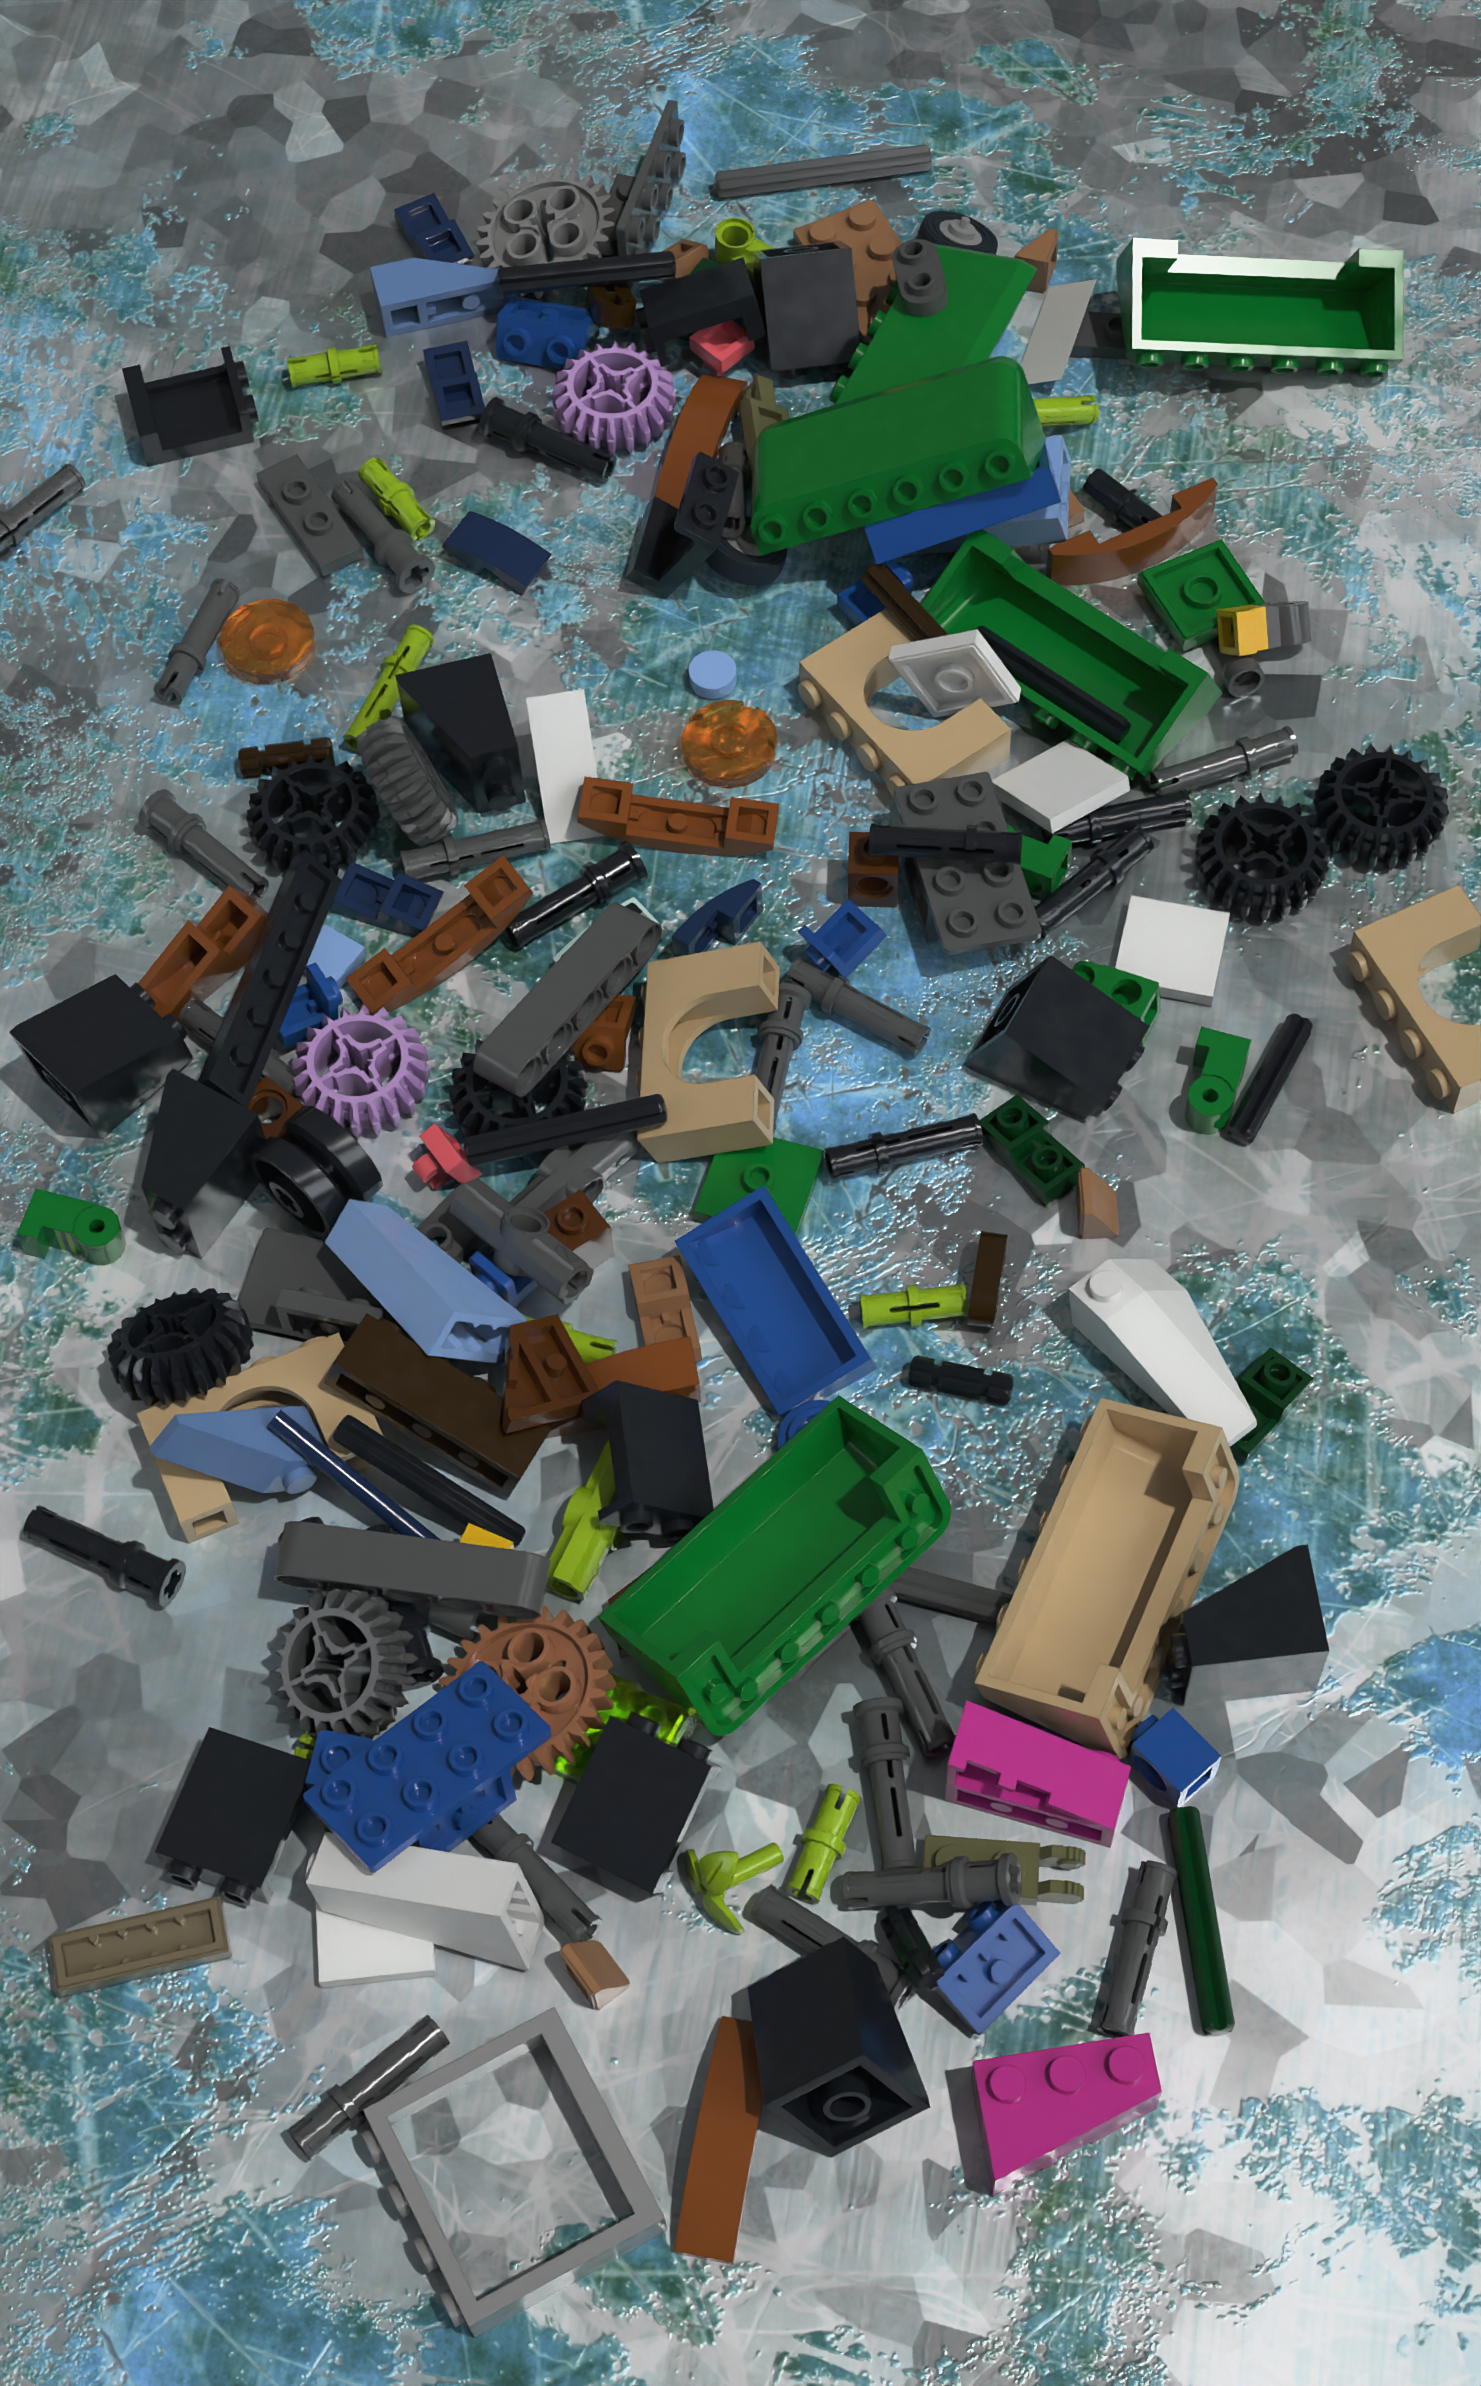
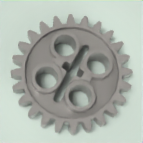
[476,168,619,299]

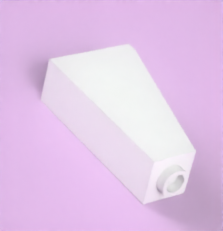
[306,1832,546,1970]

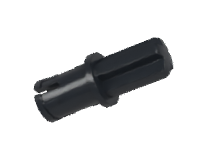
[1083,469,1163,529]

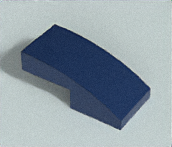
[394,193,474,264]
[423,341,485,426]
[442,511,552,595]
[329,861,444,935]
[672,879,763,958]

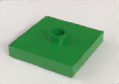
[1137,539,1265,652]
[694,1137,824,1237]

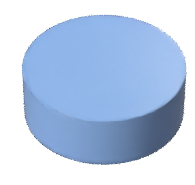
[689,650,737,699]

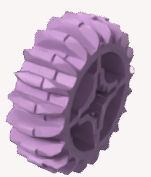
[552,340,676,455]
[291,1004,430,1139]

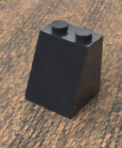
[751,241,860,378]
[395,653,526,814]
[964,955,1149,1120]
[9,974,193,1139]
[141,1068,266,1259]
[1166,1544,1329,1706]
[747,1936,930,2157]

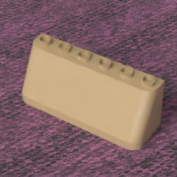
[974,1398,1239,1759]

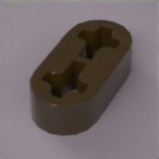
[586,283,636,329]
[967,1231,1008,1328]

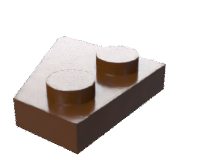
[502,1314,599,1433]

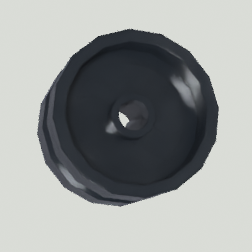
[249,1105,383,1239]

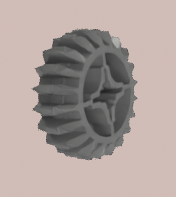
[357,715,458,847]
[270,1589,419,1737]

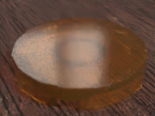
[220,599,316,685]
[681,699,778,789]

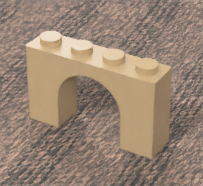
[798,609,1011,799]
[1347,885,1481,1114]
[634,941,780,1163]
[137,1332,383,1544]

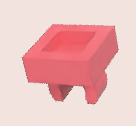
[689,320,755,376]
[411,1123,482,1190]

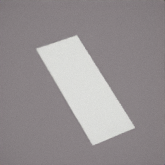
[1020,279,1097,384]
[526,689,606,844]

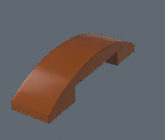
[654,373,748,509]
[1046,478,1218,585]
[577,776,779,856]
[346,855,533,1016]
[674,2016,763,2265]

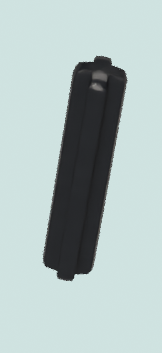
[1228,1013,1313,1145]

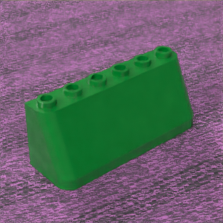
[1116,238,1404,378]
[822,243,1038,409]
[751,356,1046,556]
[921,529,1222,781]
[598,1395,951,1736]

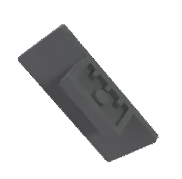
[609,100,686,290]
[894,772,1042,956]
[238,1228,417,1345]

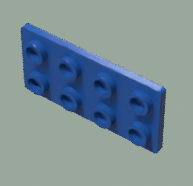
[303,1662,552,1873]

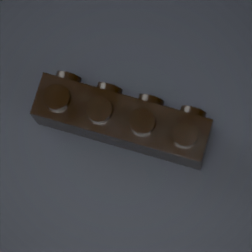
[324,1313,552,1498]

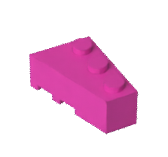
[945,1700,1131,1848]
[971,2033,1162,2197]

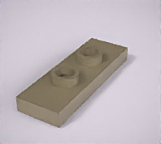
[49,1896,232,1997]

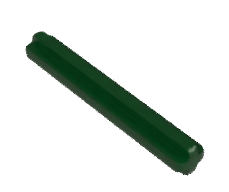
[1168,1806,1235,2035]

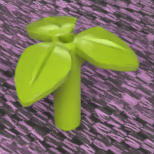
[686,1842,784,1934]

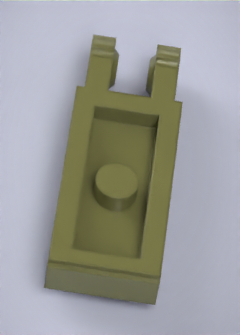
[923,1835,1086,1906]

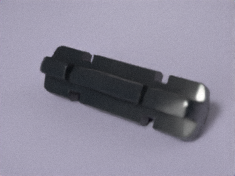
[908,1355,1014,1405]
[880,1905,945,1992]

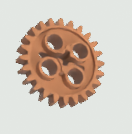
[438,1606,616,1782]

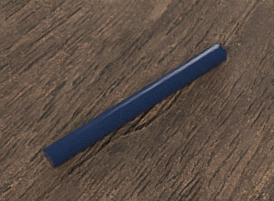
[267,1410,441,1540]

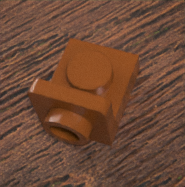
[574,995,636,1071]

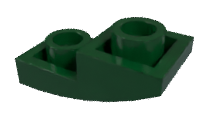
[979,1094,1085,1206]
[1230,1347,1314,1466]

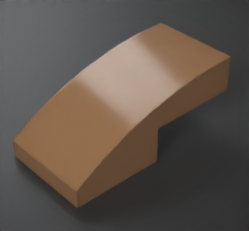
[628,1255,702,1362]

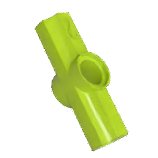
[547,1439,625,1601]

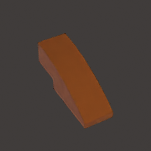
[138,886,269,1020]
[546,1336,701,1439]

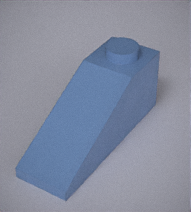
[369,257,515,338]
[149,1405,326,1494]

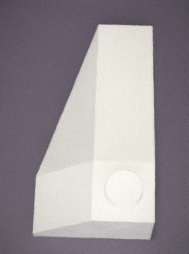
[1068,1258,1257,1446]

